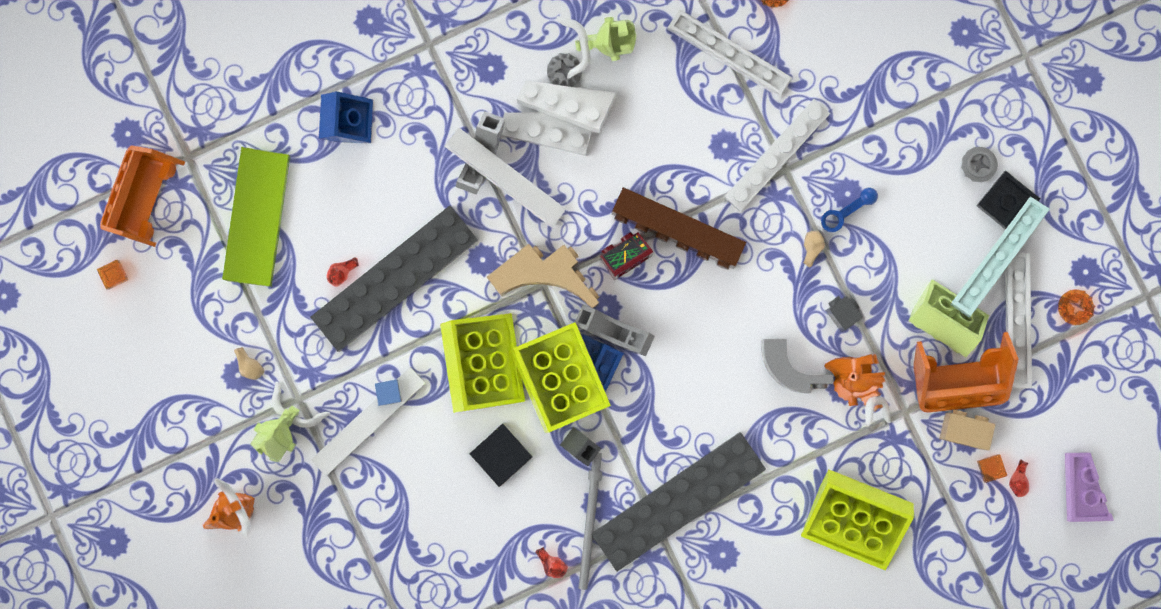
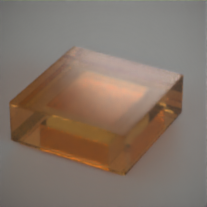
[97,259,128,290]
[977,454,1007,483]

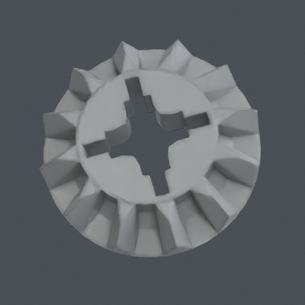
[547,53,582,87]
[961,147,998,183]

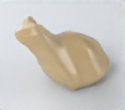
[803,231,825,267]
[234,347,264,380]

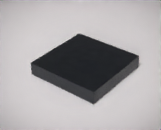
[976,171,1041,230]
[469,423,533,487]

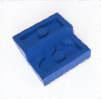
[580,333,624,393]

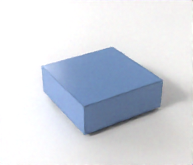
[375,379,402,406]

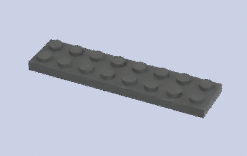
[310,205,479,352]
[591,432,766,572]

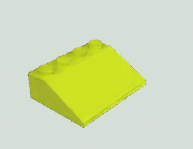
[440,313,525,413]
[510,322,611,433]
[801,469,914,571]

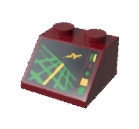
[600,232,654,281]

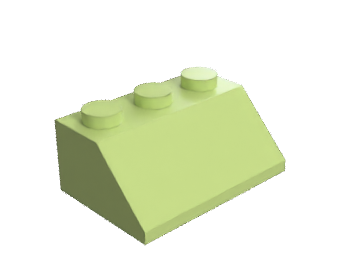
[908,279,989,357]

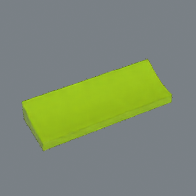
[222,147,290,287]

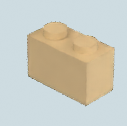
[939,410,996,451]

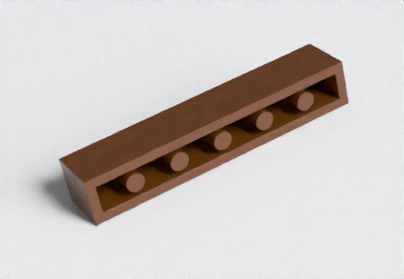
[612,187,746,270]

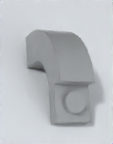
[456,111,505,195]
[575,305,655,357]
[761,339,833,393]

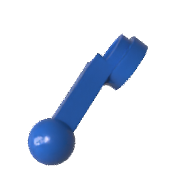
[821,187,878,233]

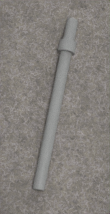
[578,453,602,590]

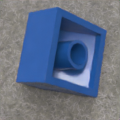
[319,91,373,144]

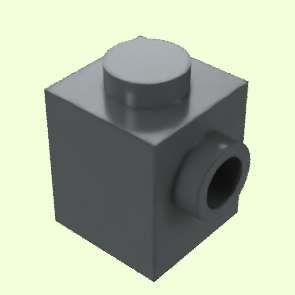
[825,296,863,332]
[560,427,602,466]

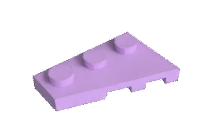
[1065,452,1114,522]

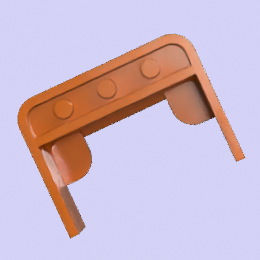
[100,146,185,247]
[913,332,1019,413]

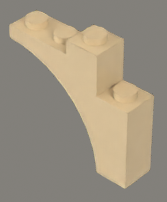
[487,244,600,309]

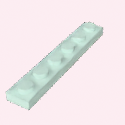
[951,196,1050,318]

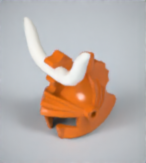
[824,354,891,427]
[203,478,255,538]

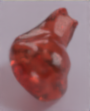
[326,257,359,287]
[1009,459,1029,497]
[536,547,568,578]

